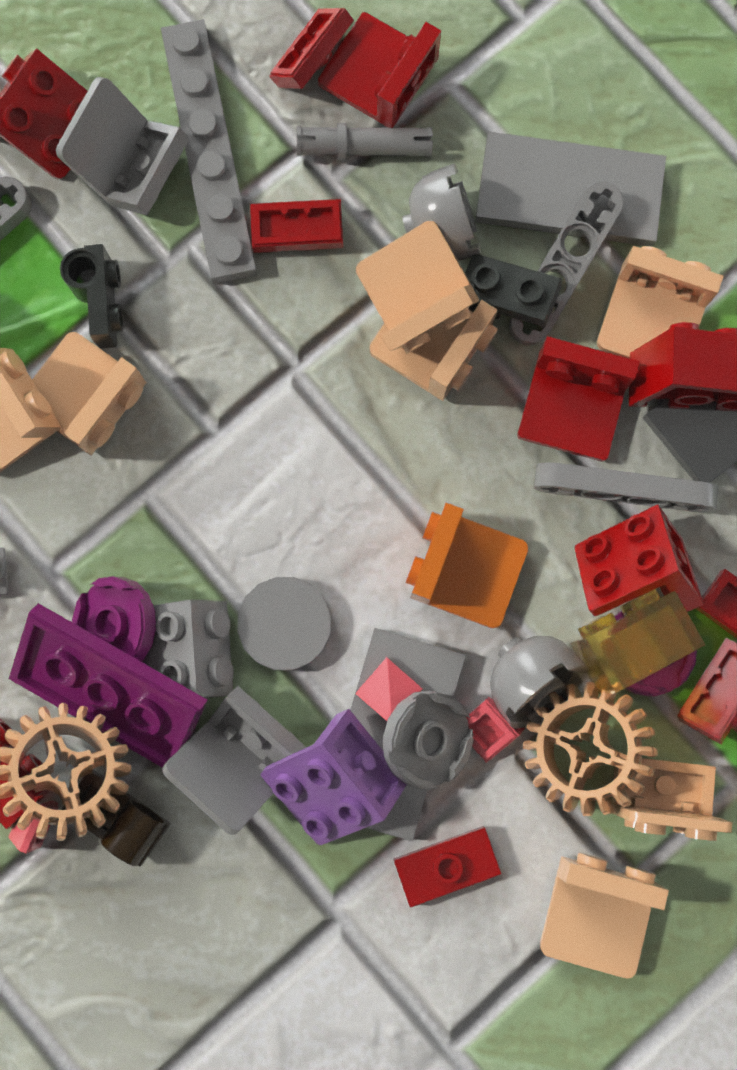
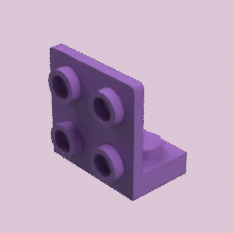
[261,709,407,845]

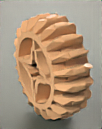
[523,682,658,816]
[0,703,131,841]

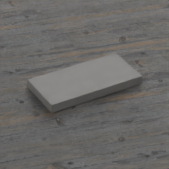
[475,131,666,247]
[350,628,466,841]

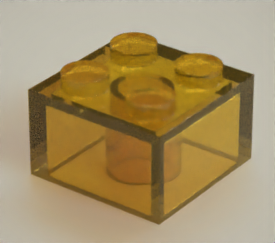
[570,589,705,694]

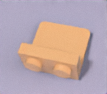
[356,221,480,354]
[597,246,723,358]
[370,300,498,401]
[32,332,147,456]
[0,347,62,472]
[612,758,733,841]
[540,853,669,979]

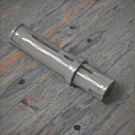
[297,123,433,160]

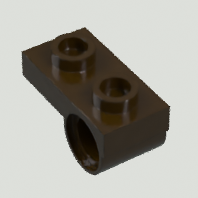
[61,769,171,867]

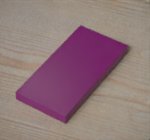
[8,603,208,768]

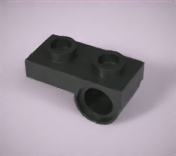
[60,244,124,349]
[465,254,562,327]

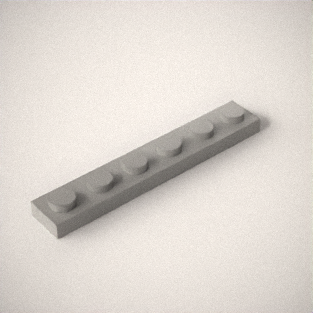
[161,19,257,284]

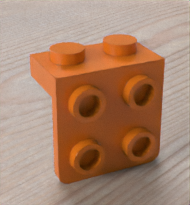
[405,503,528,629]

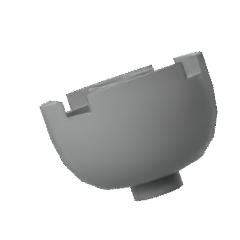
[402,163,482,261]
[490,636,589,729]

